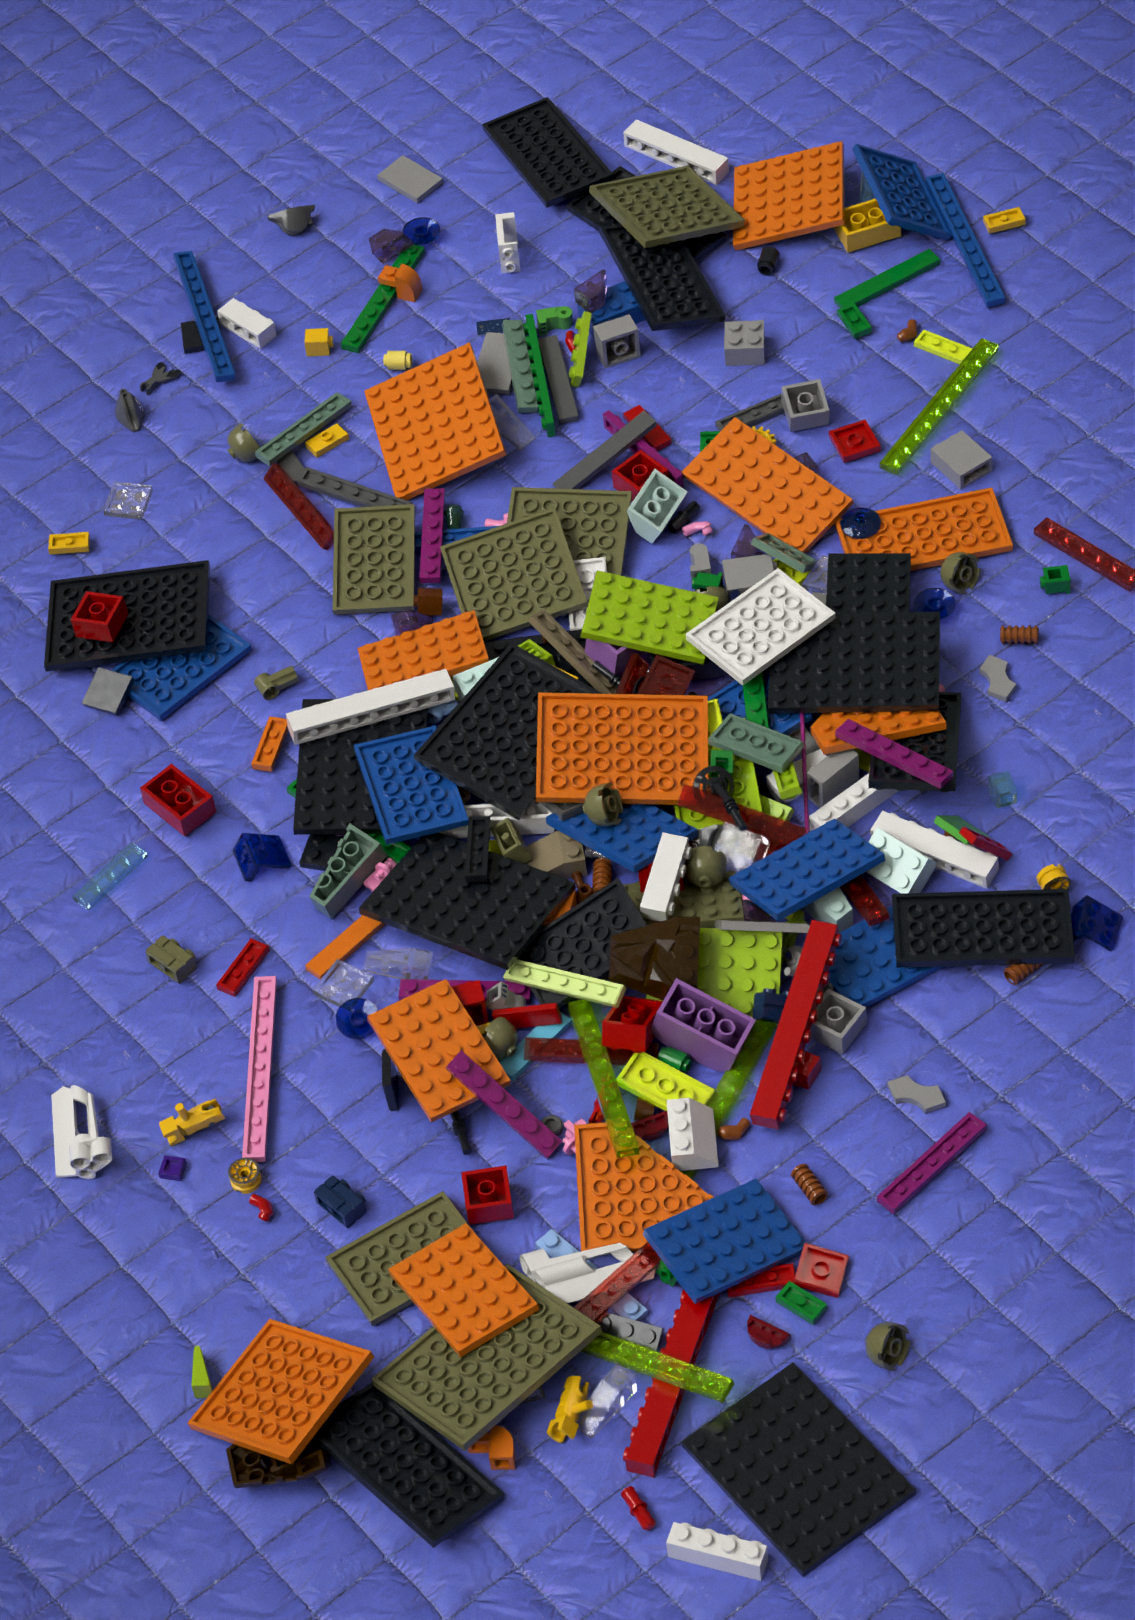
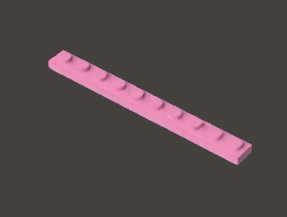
[242,976,277,1162]

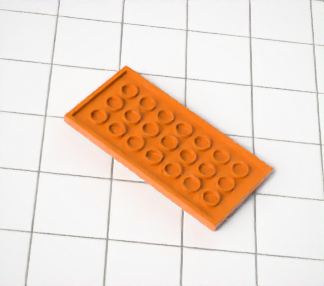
[681,417,854,554]
[835,487,1013,571]

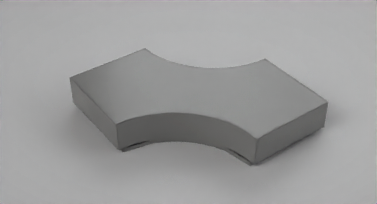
[979,655,1016,702]
[887,1075,946,1114]

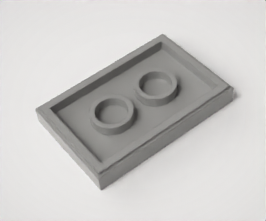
[377,155,443,203]

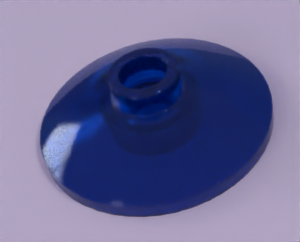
[403,217,440,245]
[840,508,881,539]
[914,588,955,620]
[336,998,378,1039]

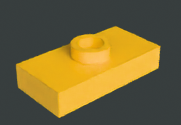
[983,207,1026,234]
[305,423,349,458]
[48,532,90,555]

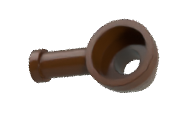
[571,871,594,905]
[634,1097,655,1121]

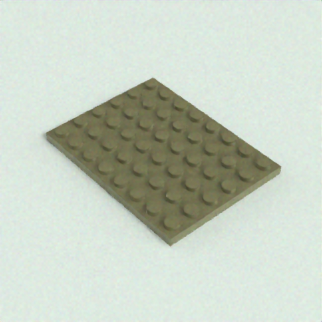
[371,1264,602,1451]

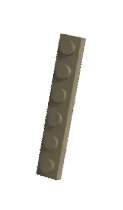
[528,609,628,694]

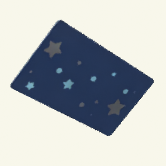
[476,318,510,335]

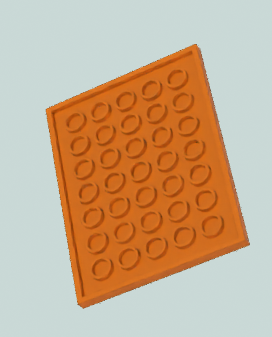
[364,342,507,500]
[536,693,708,805]

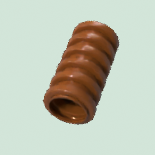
[1000,625,1039,644]
[592,858,612,893]
[1004,964,1044,985]
[791,1164,828,1205]

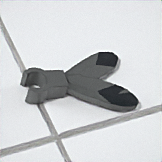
[140,362,181,395]

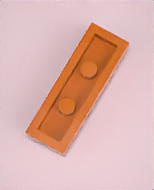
[251,716,288,772]

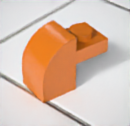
[378,264,423,302]
[468,1425,516,1470]

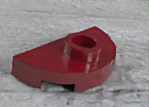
[626,1111,669,1141]
[747,1315,791,1349]

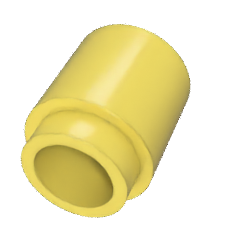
[383,351,412,370]

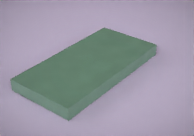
[708,713,804,773]

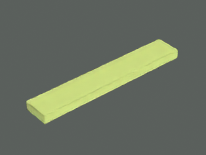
[503,960,627,1008]

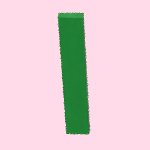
[834,249,940,308]

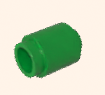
[657,1047,692,1073]

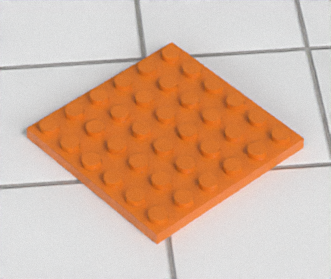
[733,141,845,251]
[187,1319,374,1464]

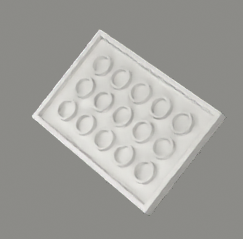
[686,568,835,685]

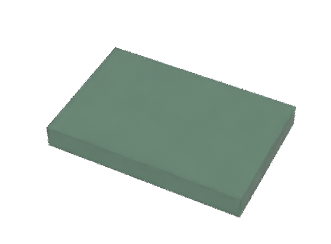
[751,533,819,573]

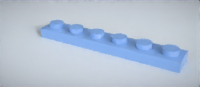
[535,1229,648,1321]

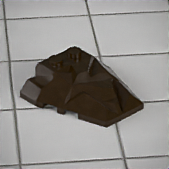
[609,916,700,1001]
[226,1439,332,1488]

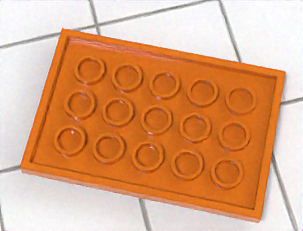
[357,610,489,690]
[367,979,510,1123]
[388,1223,539,1358]

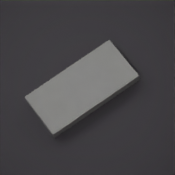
[477,332,512,395]
[715,920,810,933]

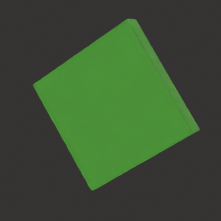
[934,815,991,844]

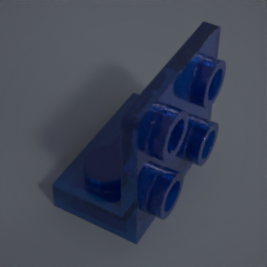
[232,833,292,882]
[1071,895,1123,951]

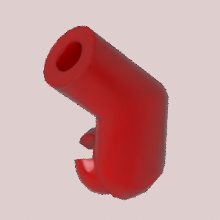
[565,331,576,353]
[249,1194,274,1222]

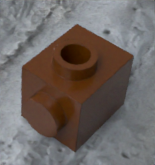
[413,588,443,617]

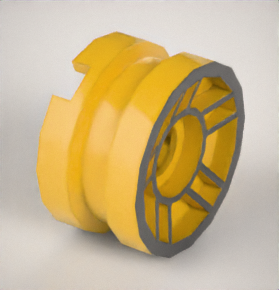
[1036,864,1071,890]
[228,1158,262,1194]

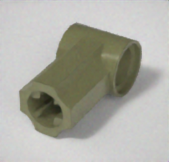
[254,666,299,700]

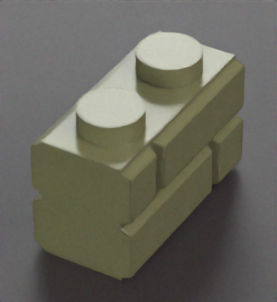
[491,818,532,864]
[145,935,197,984]

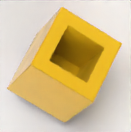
[304,328,334,356]

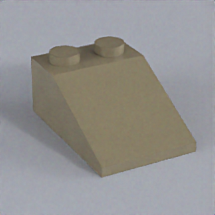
[525,830,587,879]

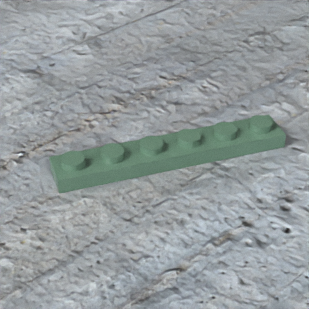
[502,320,538,413]
[255,392,351,466]

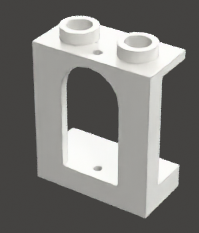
[495,212,521,273]

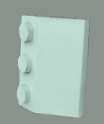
[627,469,687,544]

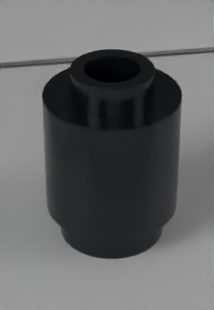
[757,247,780,276]

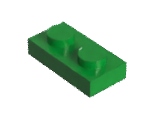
[837,303,872,339]
[775,1281,827,1325]

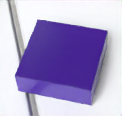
[158,1155,187,1181]

